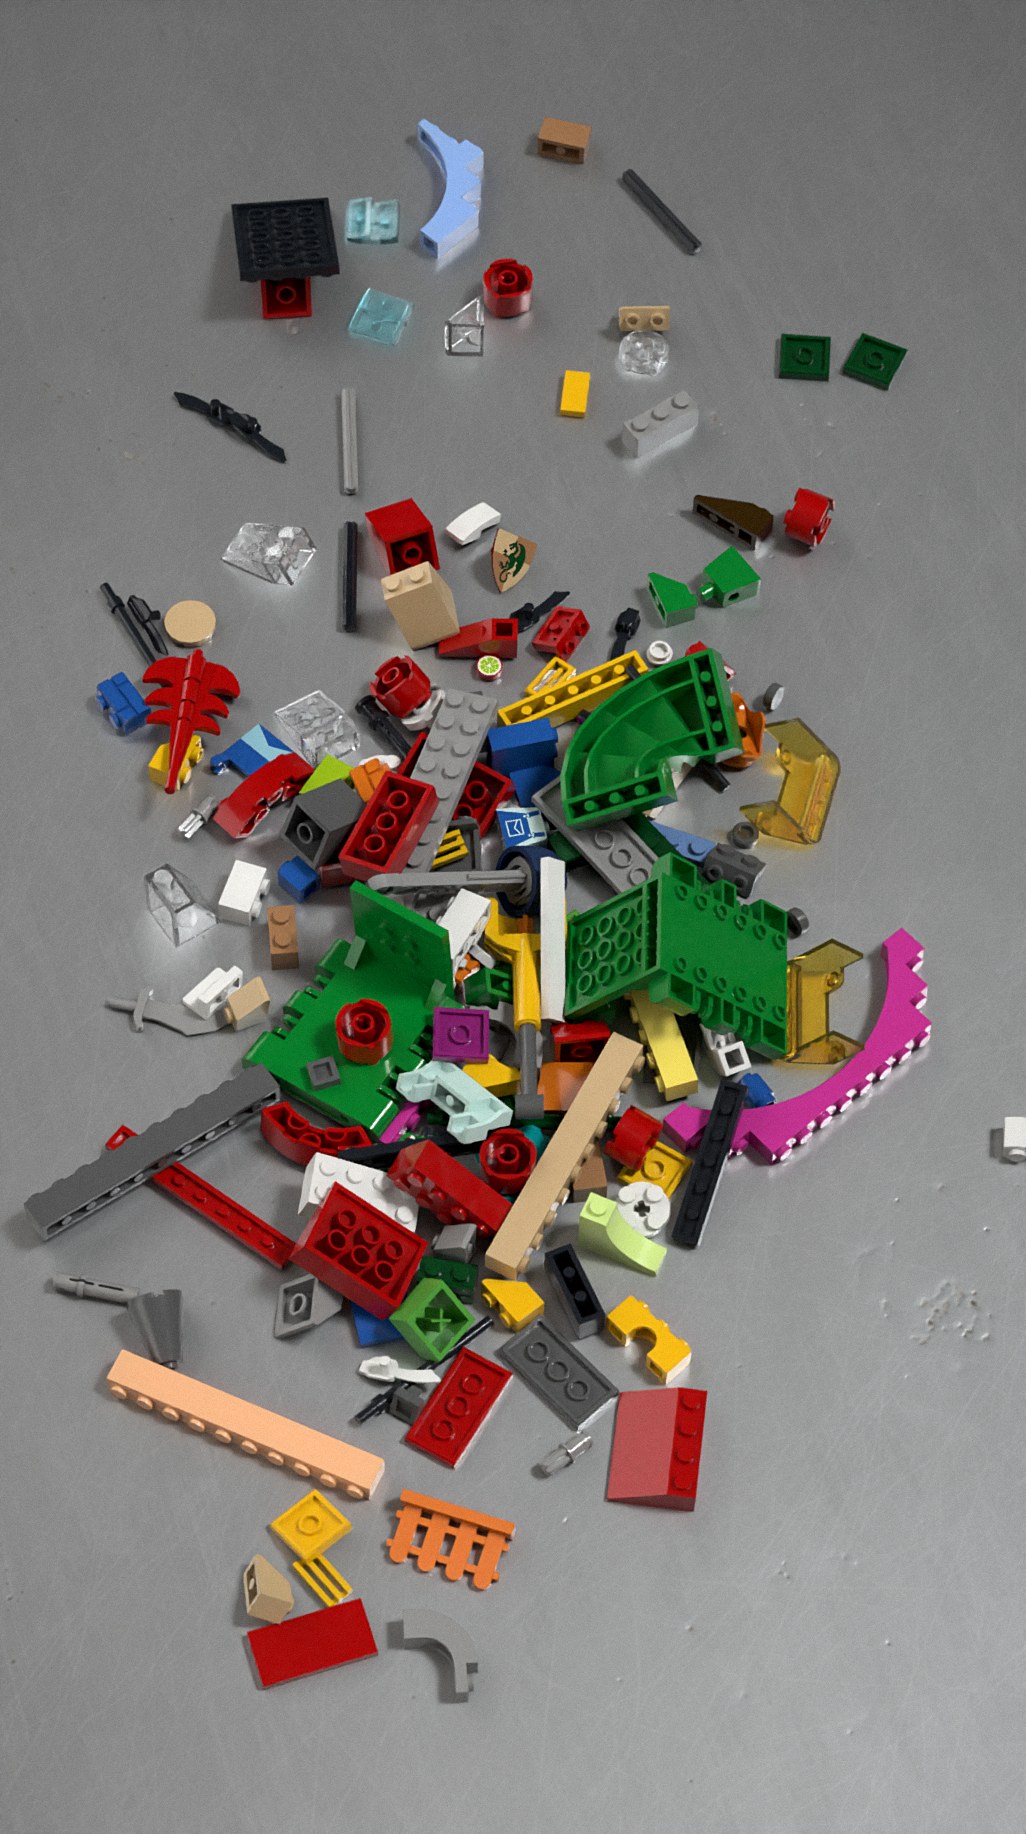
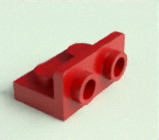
[531,606,590,663]

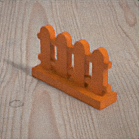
[386,1489,516,1590]

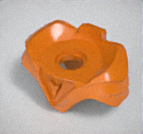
[721,693,766,767]

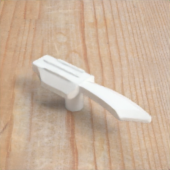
[359,1356,441,1384]

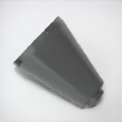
[126,1289,183,1370]

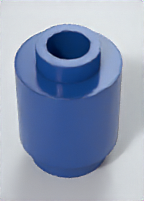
[738,1073,777,1109]

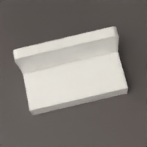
[183,965,243,1020]

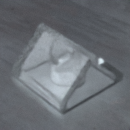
[445,295,484,357]

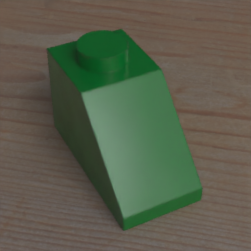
[647,572,698,628]
[464,967,513,1009]

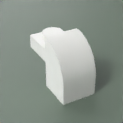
[699,1024,751,1076]

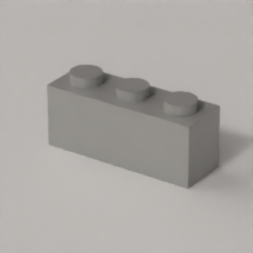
[622,390,699,458]

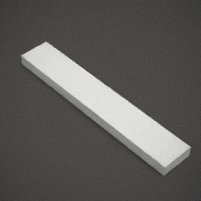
[540,857,565,1024]

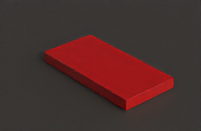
[405,1346,513,1469]
[247,1598,378,1690]

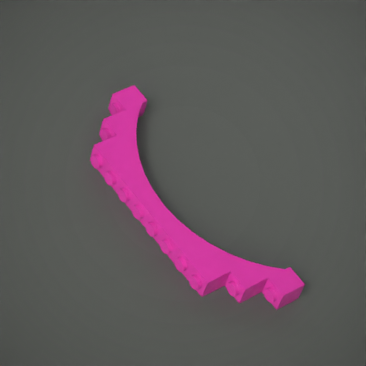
[662,928,932,1165]

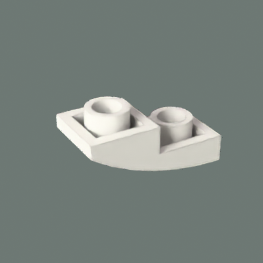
[444,502,501,545]

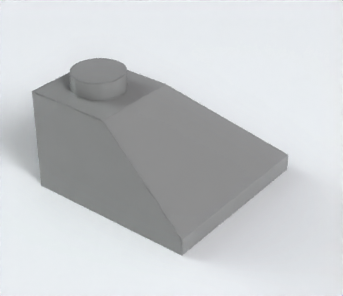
[274,1274,343,1339]

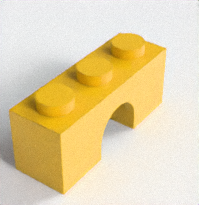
[605,1295,691,1385]

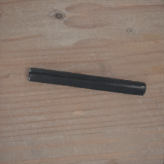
[622,169,702,254]
[342,521,358,631]

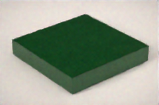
[842,333,908,390]
[779,334,831,381]

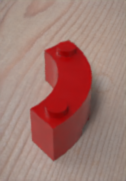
[213,752,315,838]
[260,1101,372,1166]

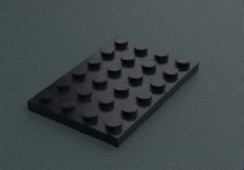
[231,197,340,283]

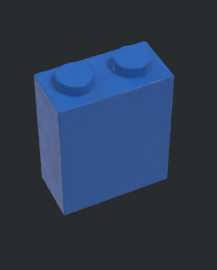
[486,718,558,778]

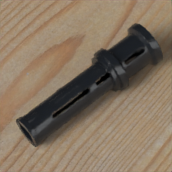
[355,695,411,762]

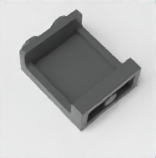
[429,816,482,872]

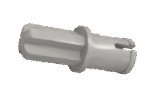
[177,793,221,839]
[540,1430,594,1475]

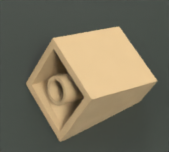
[381,561,460,651]

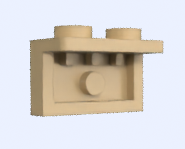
[618,306,670,331]

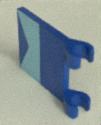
[210,724,294,777]

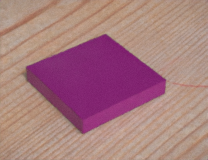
[432,1007,489,1064]

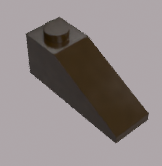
[692,495,774,550]

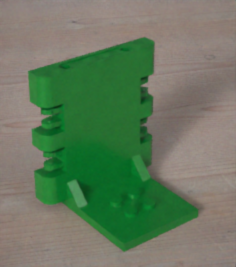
[565,852,787,1060]
[241,881,466,1143]

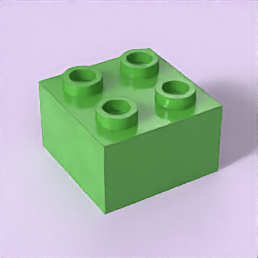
[389,1278,475,1362]

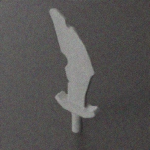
[108,985,229,1036]

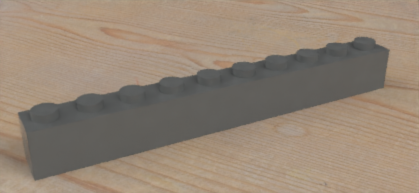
[24,1062,281,1241]

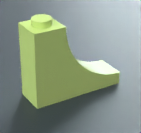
[578,1192,667,1277]

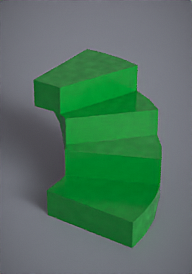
[560,648,745,832]

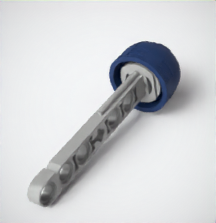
[368,845,568,916]

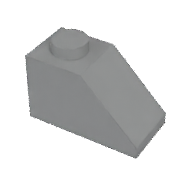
[431,1223,477,1264]

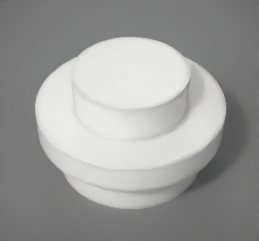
[647,641,673,666]

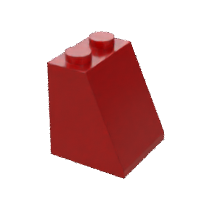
[260,276,312,319]
[364,498,440,576]

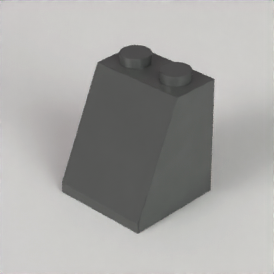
[280,778,367,870]

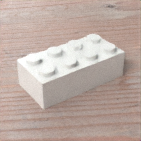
[297,1152,419,1233]

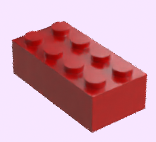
[338,770,439,882]
[386,1139,513,1240]

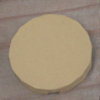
[164,600,216,648]

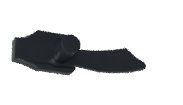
[174,392,235,429]
[228,411,287,463]
[509,591,570,632]
[127,595,169,656]
[610,607,641,661]

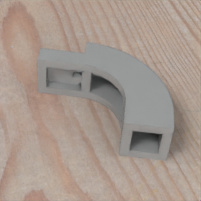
[469,1001,543,1081]
[402,1610,478,1703]

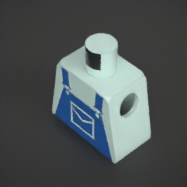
[495,807,559,851]

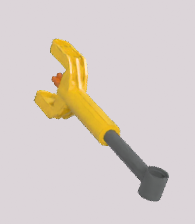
[484,897,567,1119]

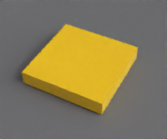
[617,1141,693,1200]
[270,1489,353,1565]

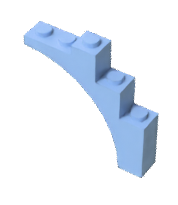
[418,119,483,259]

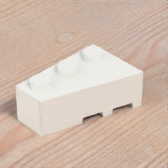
[436,888,491,988]

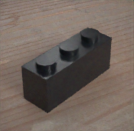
[544,1243,606,1339]

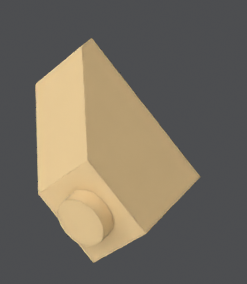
[223,976,270,1032]
[243,1554,294,1624]

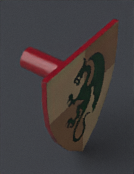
[491,528,538,593]

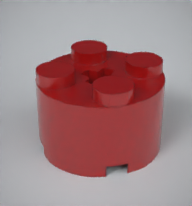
[483,258,533,317]
[783,488,836,547]
[369,655,432,719]
[335,999,393,1065]
[603,1105,664,1172]
[479,1129,536,1194]

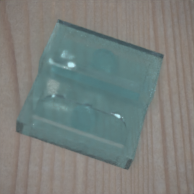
[346,197,400,245]
[349,288,415,346]

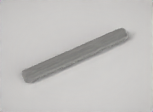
[342,388,358,495]

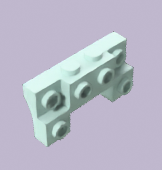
[396,1060,513,1144]

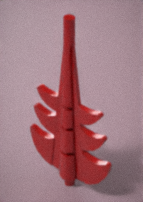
[142,649,240,795]

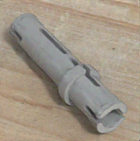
[52,1271,140,1304]

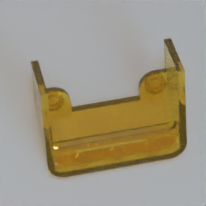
[739,717,841,845]
[779,939,865,1065]

